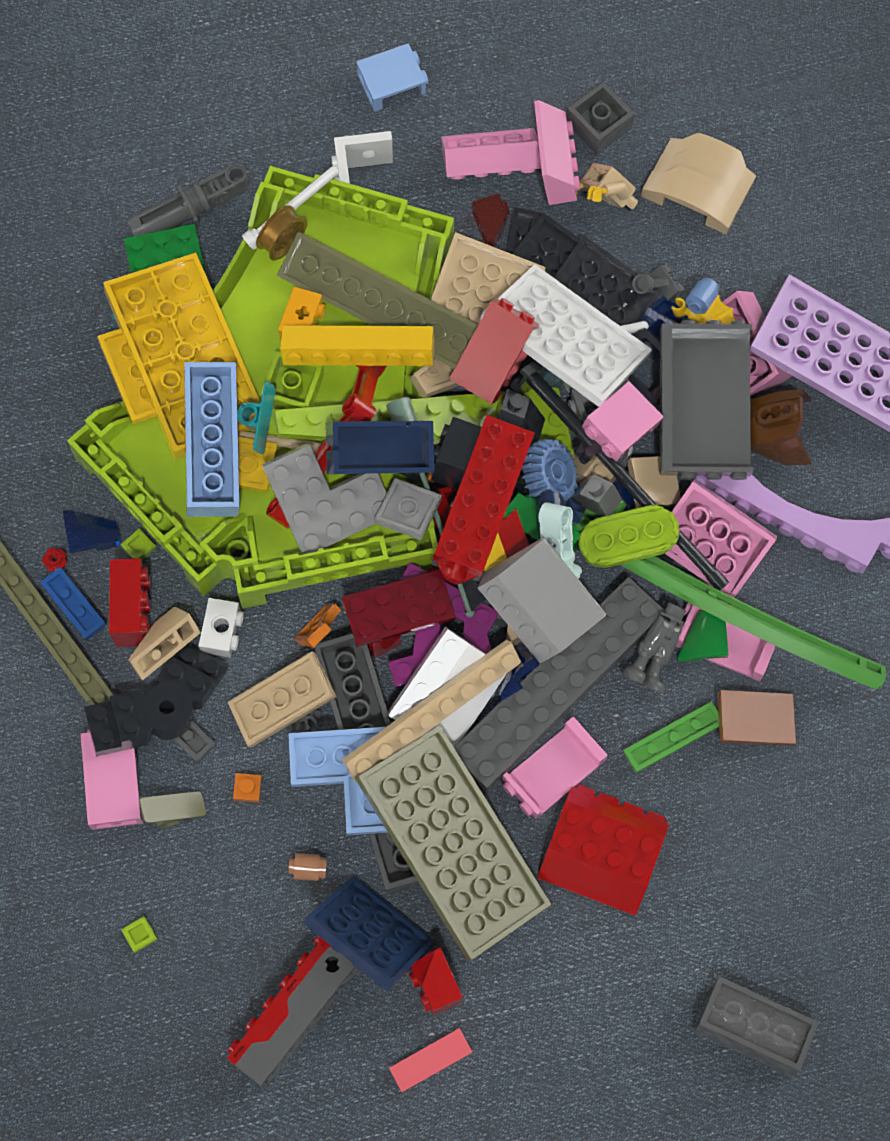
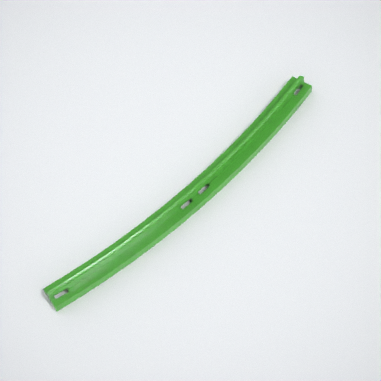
[572,515,886,689]

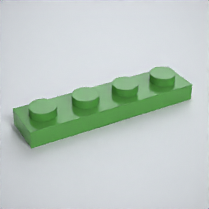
[623,701,719,774]

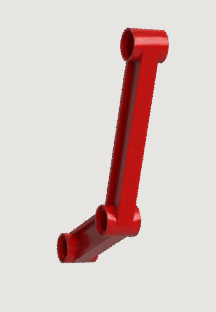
[266,365,387,529]

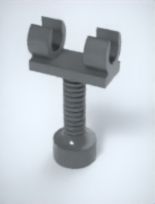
[632,264,686,300]

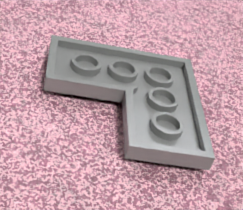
[262,443,387,555]

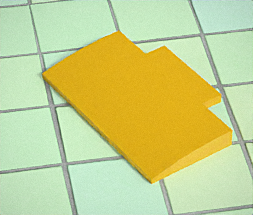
[97,253,261,460]

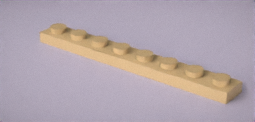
[342,640,521,783]

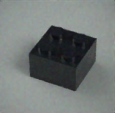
[431,417,482,490]

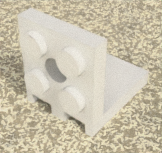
[331,131,393,184]

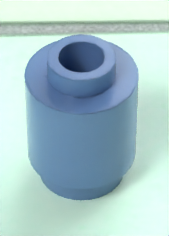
[686,278,719,314]

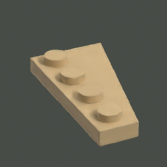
[410,359,460,398]

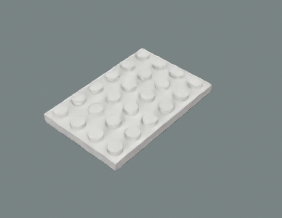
[480,264,652,407]

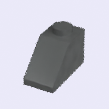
[570,475,622,517]

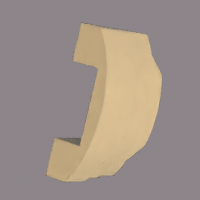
[641,133,756,235]

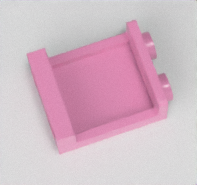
[582,382,663,462]

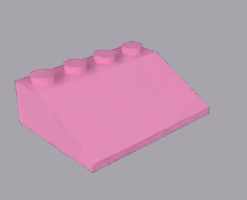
[665,479,777,597]

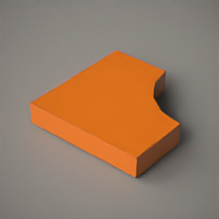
[294,603,341,648]

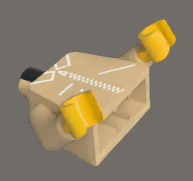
[576,163,638,211]

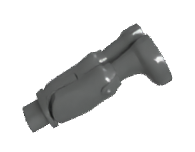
[622,603,686,694]

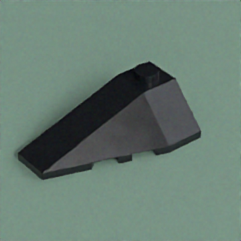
[494,389,545,448]

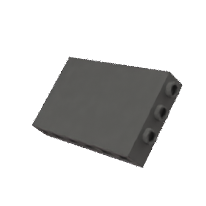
[660,320,753,480]

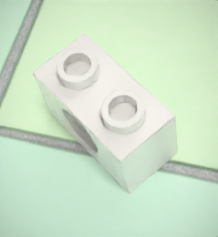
[199,598,244,658]

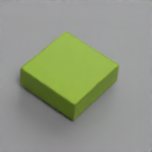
[121,528,157,561]
[121,916,158,953]

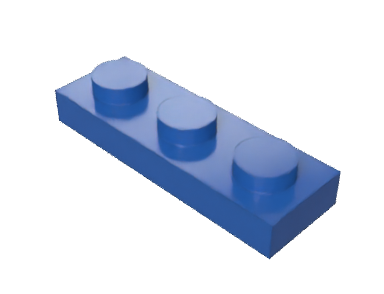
[40,567,106,641]

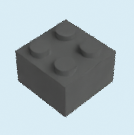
[567,82,635,154]

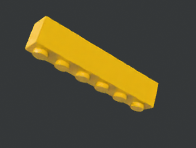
[280,326,435,366]

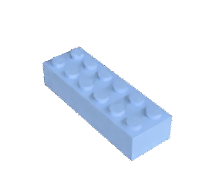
[184,362,239,517]

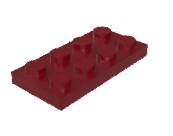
[342,569,456,648]

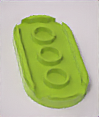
[579,505,679,568]

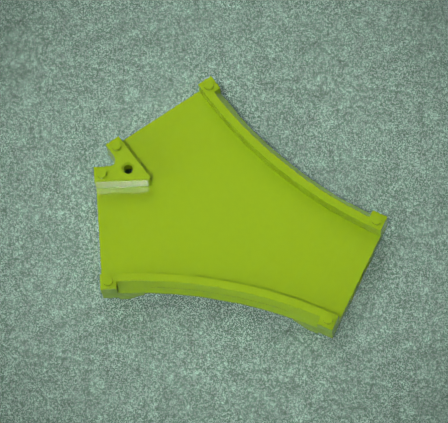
[67,166,454,609]

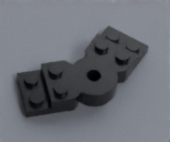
[84,644,228,757]

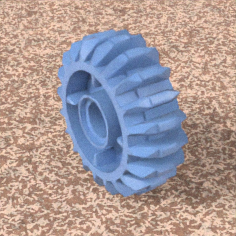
[521,439,579,502]

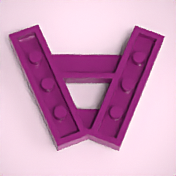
[388,563,499,688]

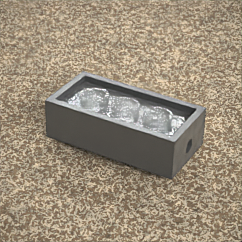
[694,976,819,1078]

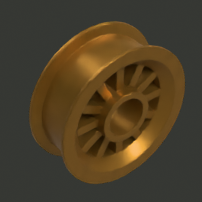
[256,205,307,261]

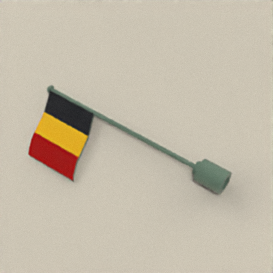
[386,397,529,618]

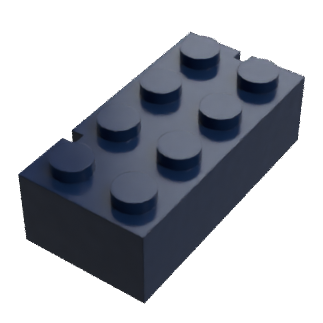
[326,421,434,474]

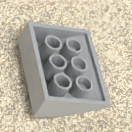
[478,537,606,663]

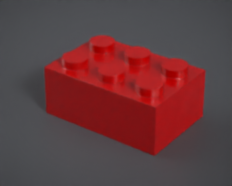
[109,559,151,647]

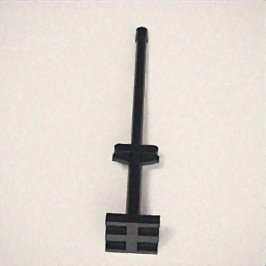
[502,360,730,591]

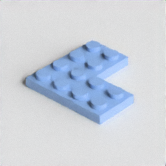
[289,727,388,835]

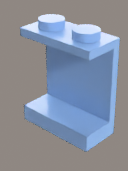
[356,43,428,112]

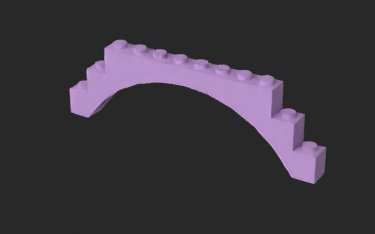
[690,474,890,574]

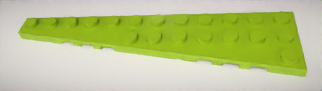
[273,387,574,457]

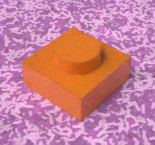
[233,773,262,803]

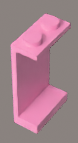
[676,602,776,682]
[502,717,607,819]
[81,729,144,830]

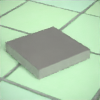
[374,478,442,541]

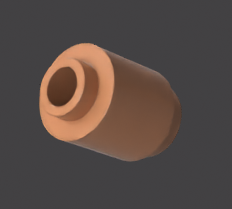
[288,853,326,881]

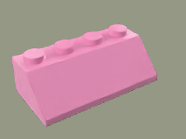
[534,100,580,205]
[441,128,541,179]
[722,291,792,397]

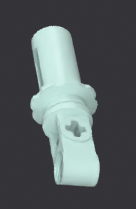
[539,502,582,579]

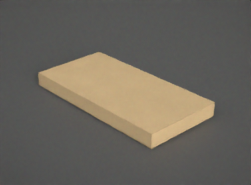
[228,652,336,748]

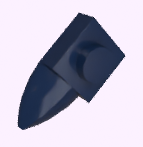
[564,498,586,524]

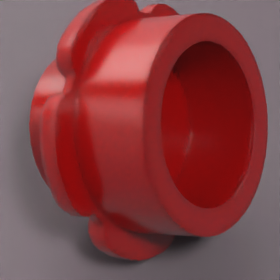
[42,548,67,572]

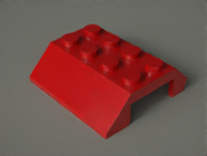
[537,784,669,916]

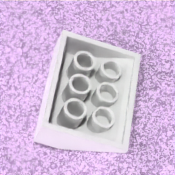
[388,627,506,747]

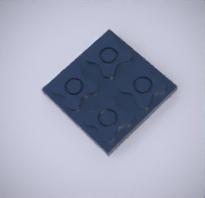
[303,875,435,992]

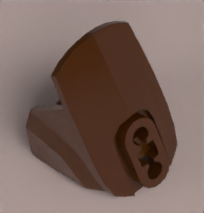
[750,389,811,465]

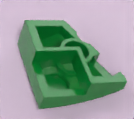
[677,610,729,662]

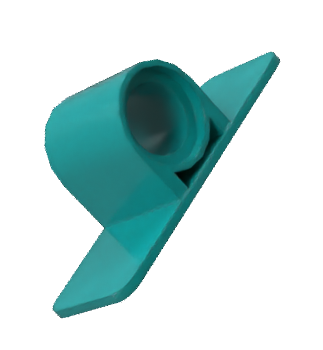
[237,382,276,455]

